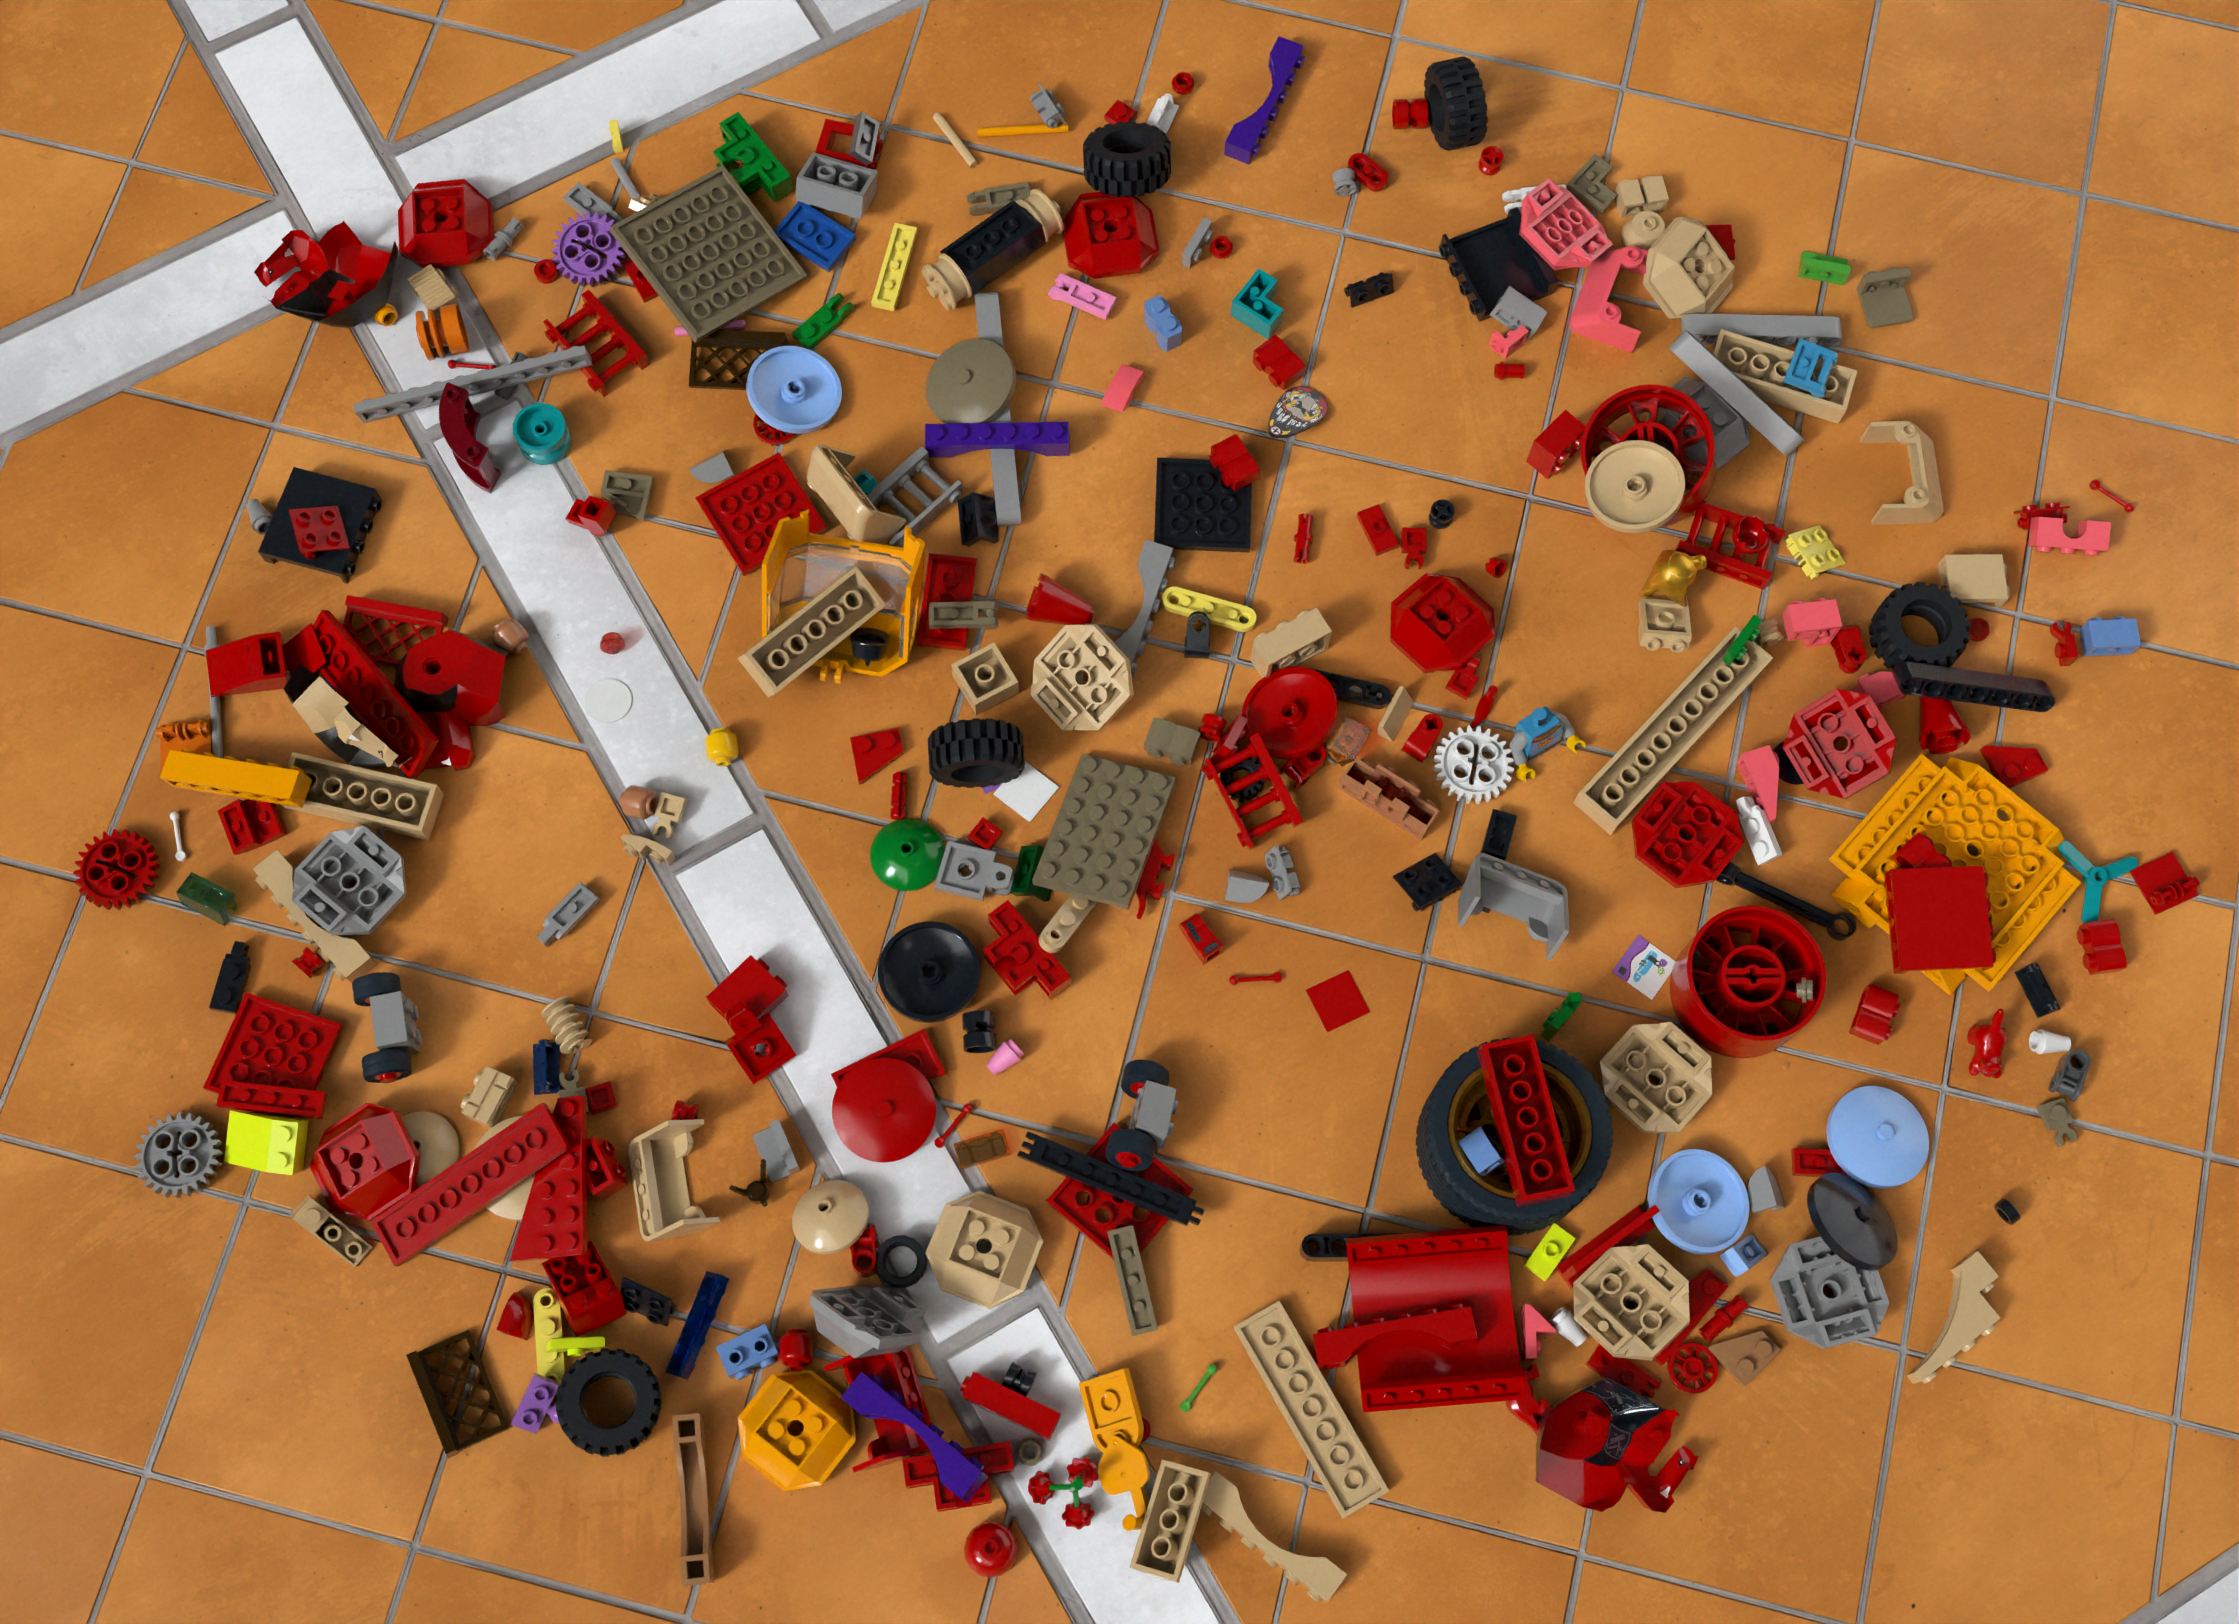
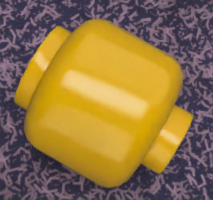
[705,728,739,766]

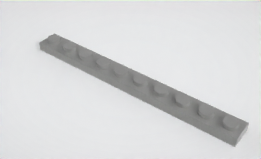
[354,346,593,423]

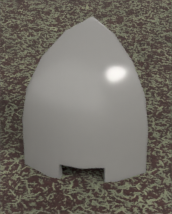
[689,451,734,483]
[1225,869,1269,903]
[1747,1165,1786,1213]

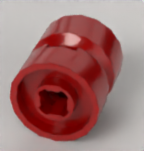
[1392,98,1428,130]

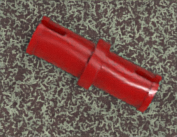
[1293,513,1314,564]
[1698,1295,1749,1343]

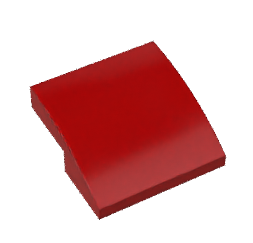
[218,799,286,855]

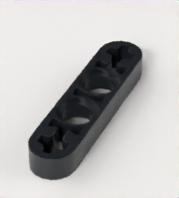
[1309,668,1390,709]

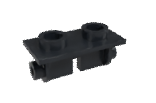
[1344,272,1394,308]
[2014,963,2061,1018]

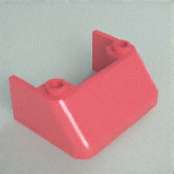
[1569,246,1648,353]

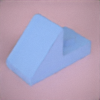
[1720,1233,1768,1277]

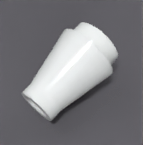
[2029,1029,2071,1055]
[1548,1306,1588,1347]

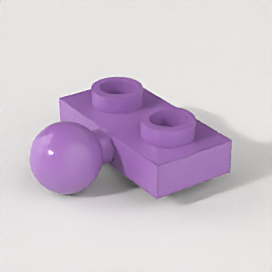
[511,1373,560,1434]

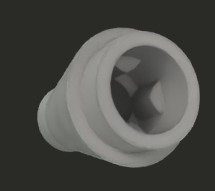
[246,499,273,535]

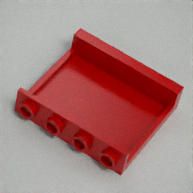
[1884,866,1996,974]

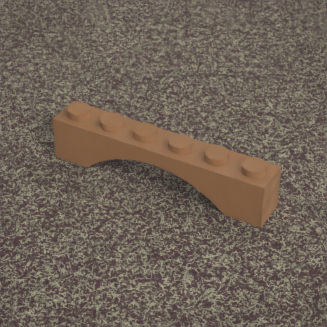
[672,1413,714,1586]

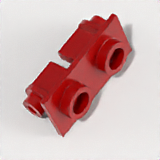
[2013,502,2070,530]

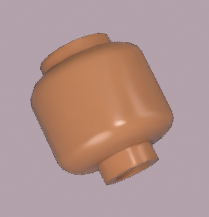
[492,618,529,655]
[619,785,659,820]

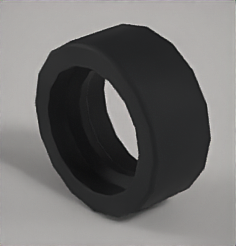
[876,1235,927,1288]

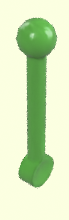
[1180,1364,1217,1412]

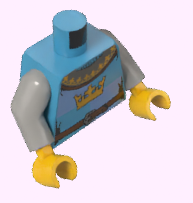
[1510,707,1586,782]

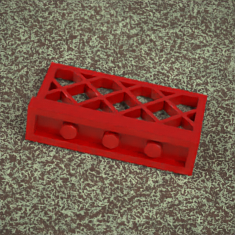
[343,595,449,666]
[1555,1205,1660,1289]

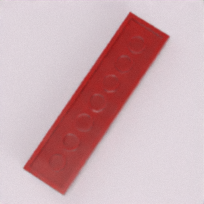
[313,610,439,779]
[370,1103,571,1266]

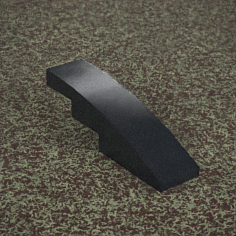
[1480,809,1517,913]

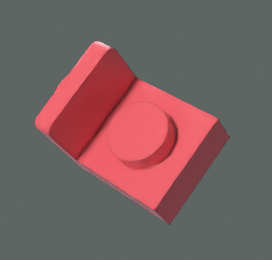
[1489,325,1529,359]

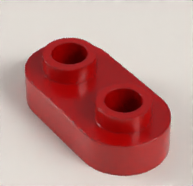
[1347,153,1388,192]

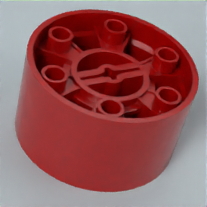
[1581,384,1716,528]
[1670,906,1826,1058]

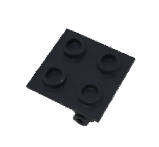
[1393,853,1462,912]
[621,1276,677,1327]

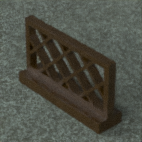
[689,330,788,390]
[406,1330,509,1458]

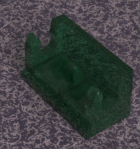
[176,872,237,926]

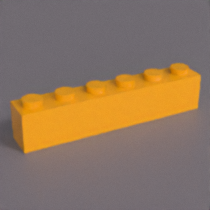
[160,749,312,808]

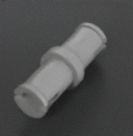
[483,218,524,261]

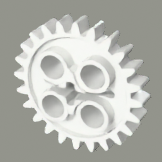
[1433,725,1514,804]

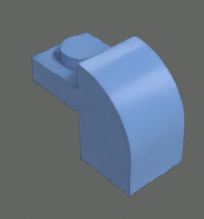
[1459,1126,1505,1176]

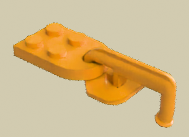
[1079,1368,1150,1531]

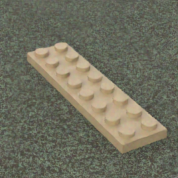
[1233,1301,1389,1519]

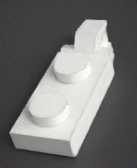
[1736,796,1782,866]

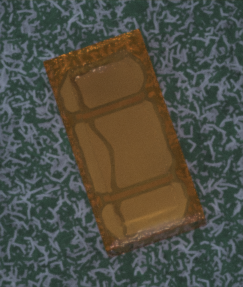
[954,1129,1011,1170]

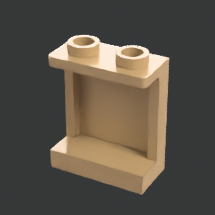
[1937,554,2010,607]

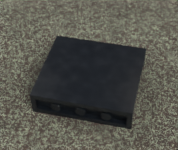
[1439,207,1558,322]
[258,467,382,583]

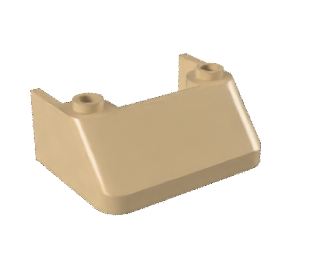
[1859,421,1944,525]
[806,444,907,545]
[628,1119,720,1241]

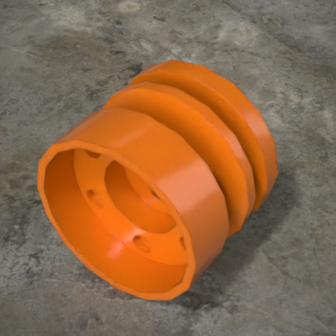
[415,303,469,361]

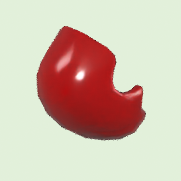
[1732,515,1769,555]

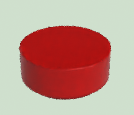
[534,259,559,284]

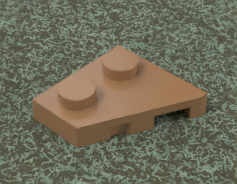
[1707,1331,1781,1388]

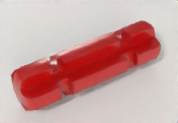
[890,772,908,820]

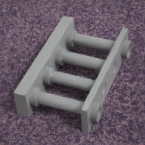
[866,446,963,548]

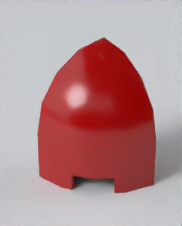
[496,1292,534,1340]

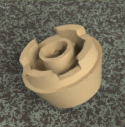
[1621,211,1666,251]

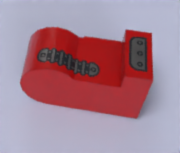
[1179,913,1223,965]

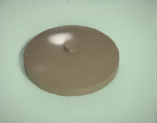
[926,339,1016,424]

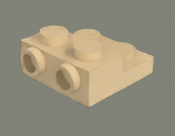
[1638,598,1692,652]

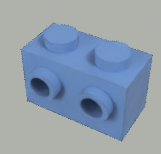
[2079,616,2141,657]
[716,1324,779,1381]

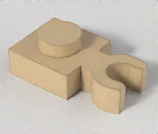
[653,792,687,839]

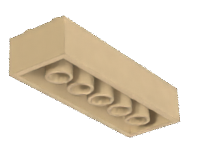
[1702,329,1857,424]
[737,566,886,698]
[283,752,444,841]

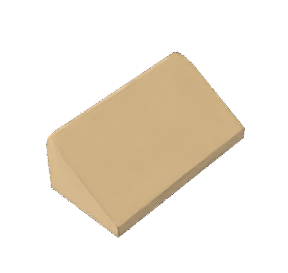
[1376,686,1413,742]

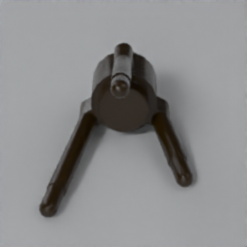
[729,1159,769,1207]

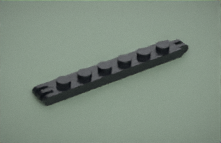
[1017,1132,1205,1226]

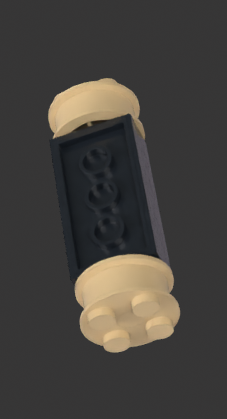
[921,188,1065,310]

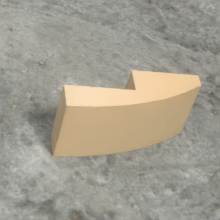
[620,834,676,866]

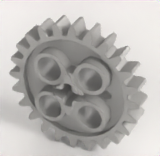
[134,1112,224,1198]

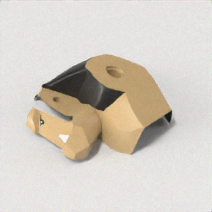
[284,664,412,768]

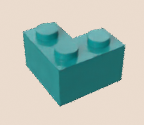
[1230,268,1284,339]

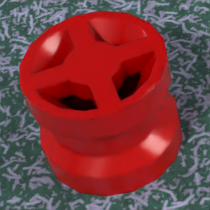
[1478,146,1504,176]
[1198,713,1226,742]
[292,947,325,979]
[671,1100,699,1120]

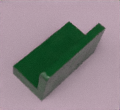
[1010,845,1051,902]

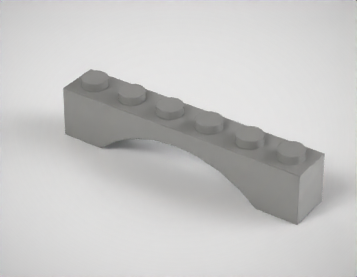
[1114,540,1176,678]

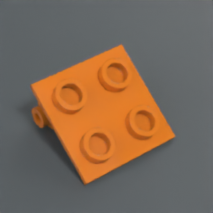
[155,719,212,772]

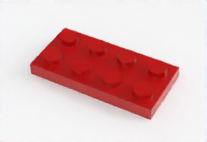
[917,553,977,651]

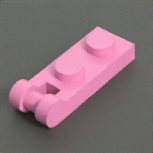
[1048,274,1116,320]

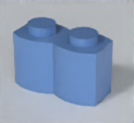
[1144,295,1182,352]

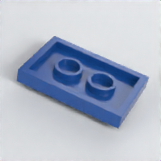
[774,201,856,272]

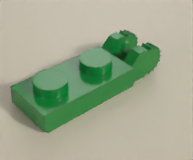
[792,293,854,350]

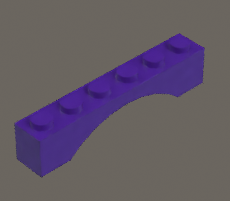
[1224,36,1305,165]
[925,422,1070,458]
[841,1372,988,1503]

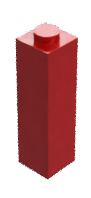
[960,1371,1061,1441]

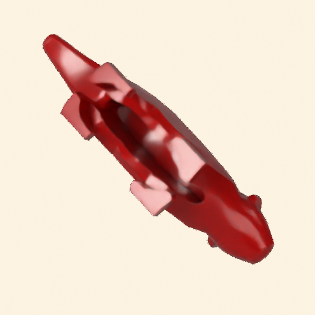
[1135,836,1175,920]
[1506,1364,1549,1436]

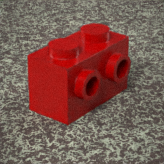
[587,1136,628,1198]

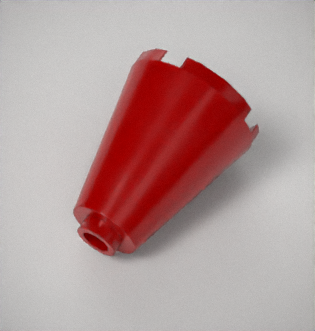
[1025,573,1095,625]
[1919,696,1971,754]

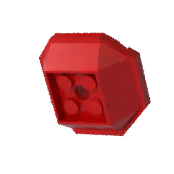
[398,179,494,268]
[1062,192,1159,279]
[1390,573,1495,673]
[1782,688,1898,799]
[1632,782,1745,888]
[309,1103,420,1221]

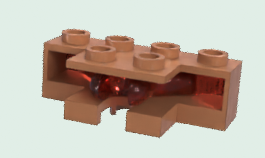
[1337,757,1440,840]

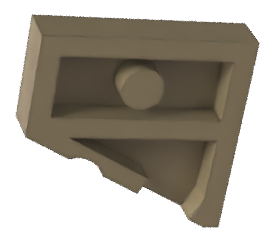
[601,470,654,522]

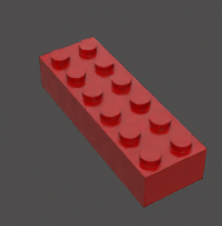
[1477,1034,1575,1207]

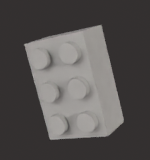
[796,152,878,219]

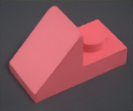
[1520,1304,1557,1362]

